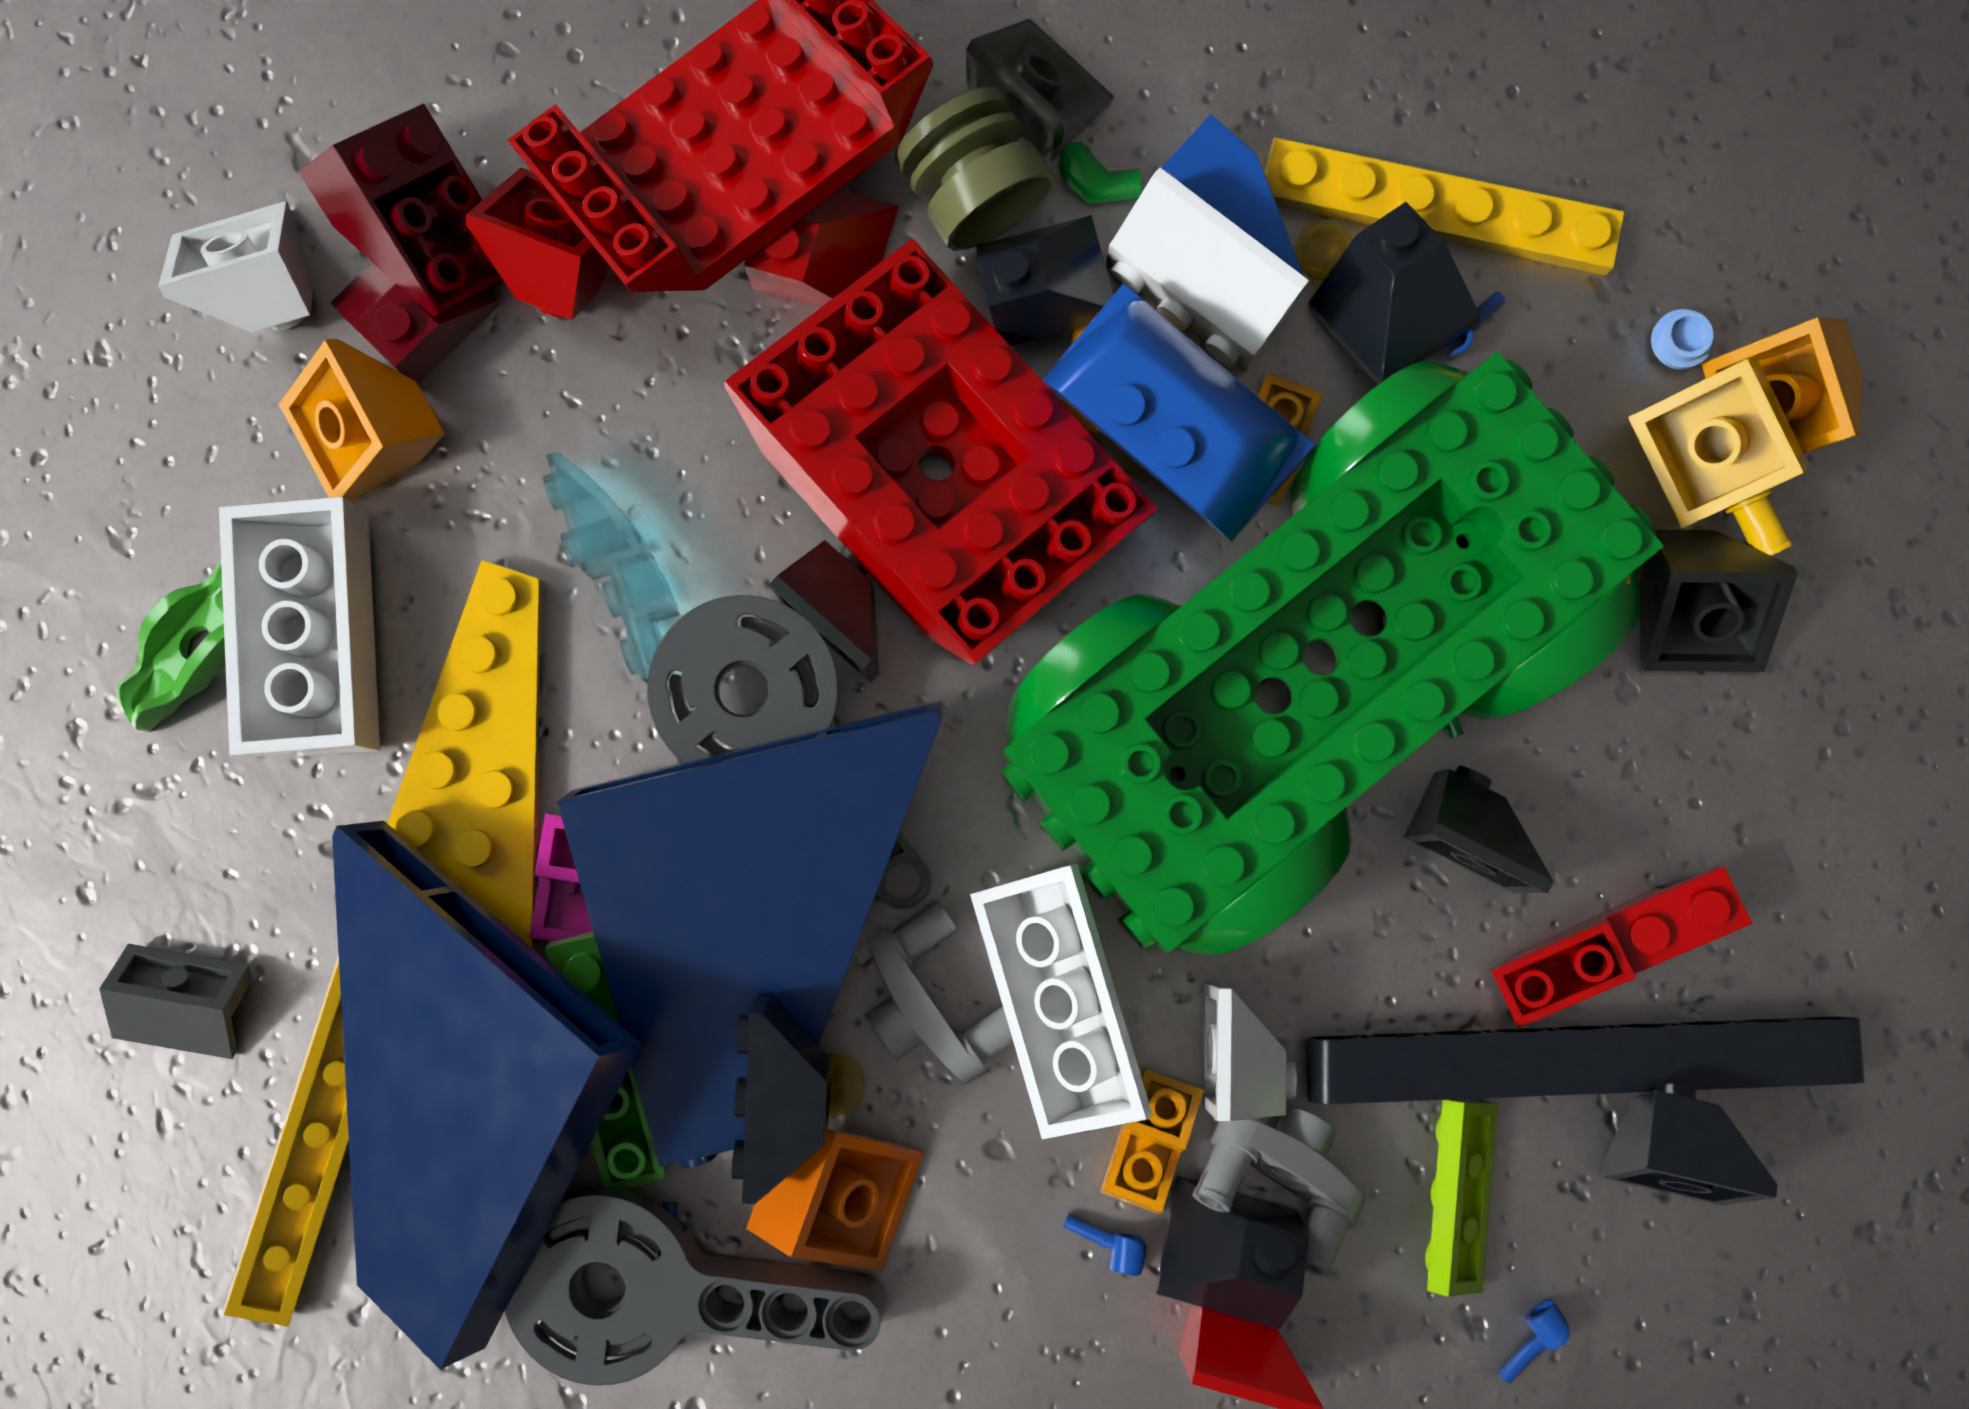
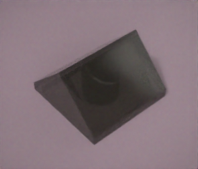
[966,18,1115,163]

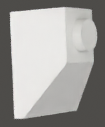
[158,201,314,333]
[1202,982,1297,1121]

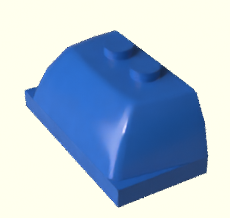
[1042,283,1315,543]

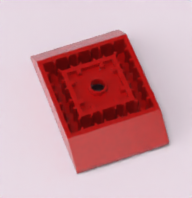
[724,238,1158,666]

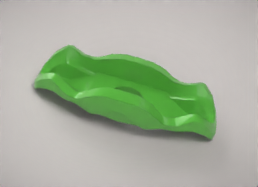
[116,560,226,733]

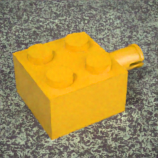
[1628,357,1811,556]

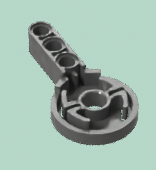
[647,595,932,911]
[505,1186,886,1386]

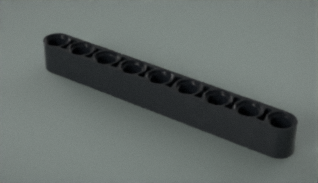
[1305,1016,1865,1104]

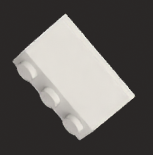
[1106,167,1309,372]

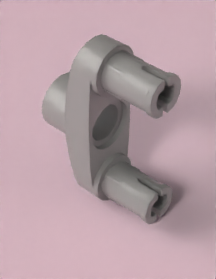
[864,900,1014,1085]
[1192,1108,1365,1277]

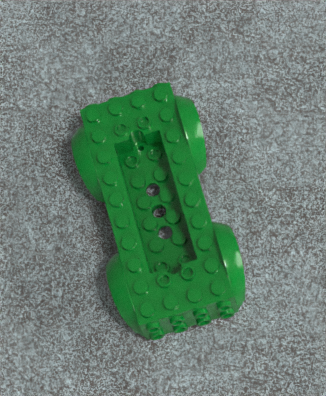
[1000,351,1664,956]

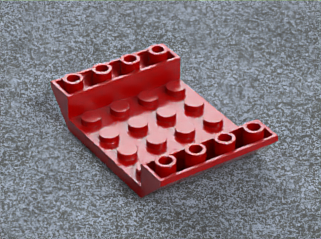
[507,0,934,292]

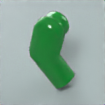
[1058,142,1142,204]

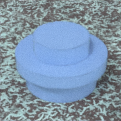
[1651,309,1714,370]

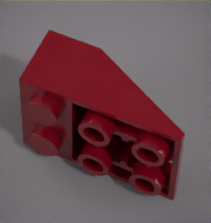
[298,103,502,317]

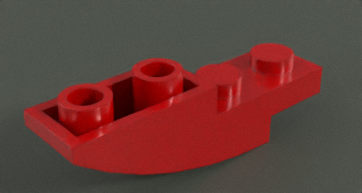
[1490,865,1753,1028]

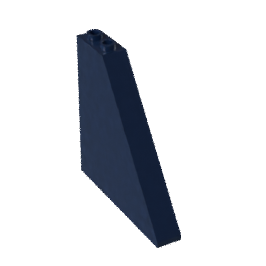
[557,701,943,1168]
[332,820,642,1370]

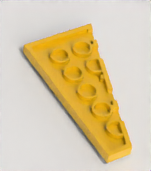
[387,560,544,952]

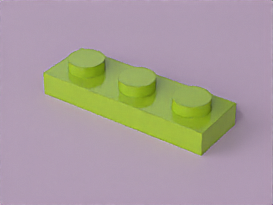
[1425,1099,1498,1297]

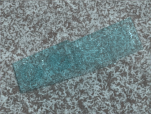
[543,451,680,684]

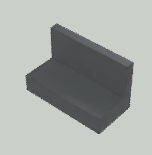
[99,943,252,1059]

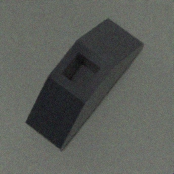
[732,994,832,1204]

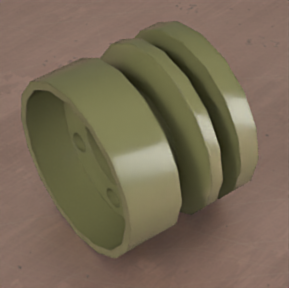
[895,87,1056,251]

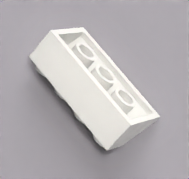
[219,497,380,756]
[970,863,1153,1139]

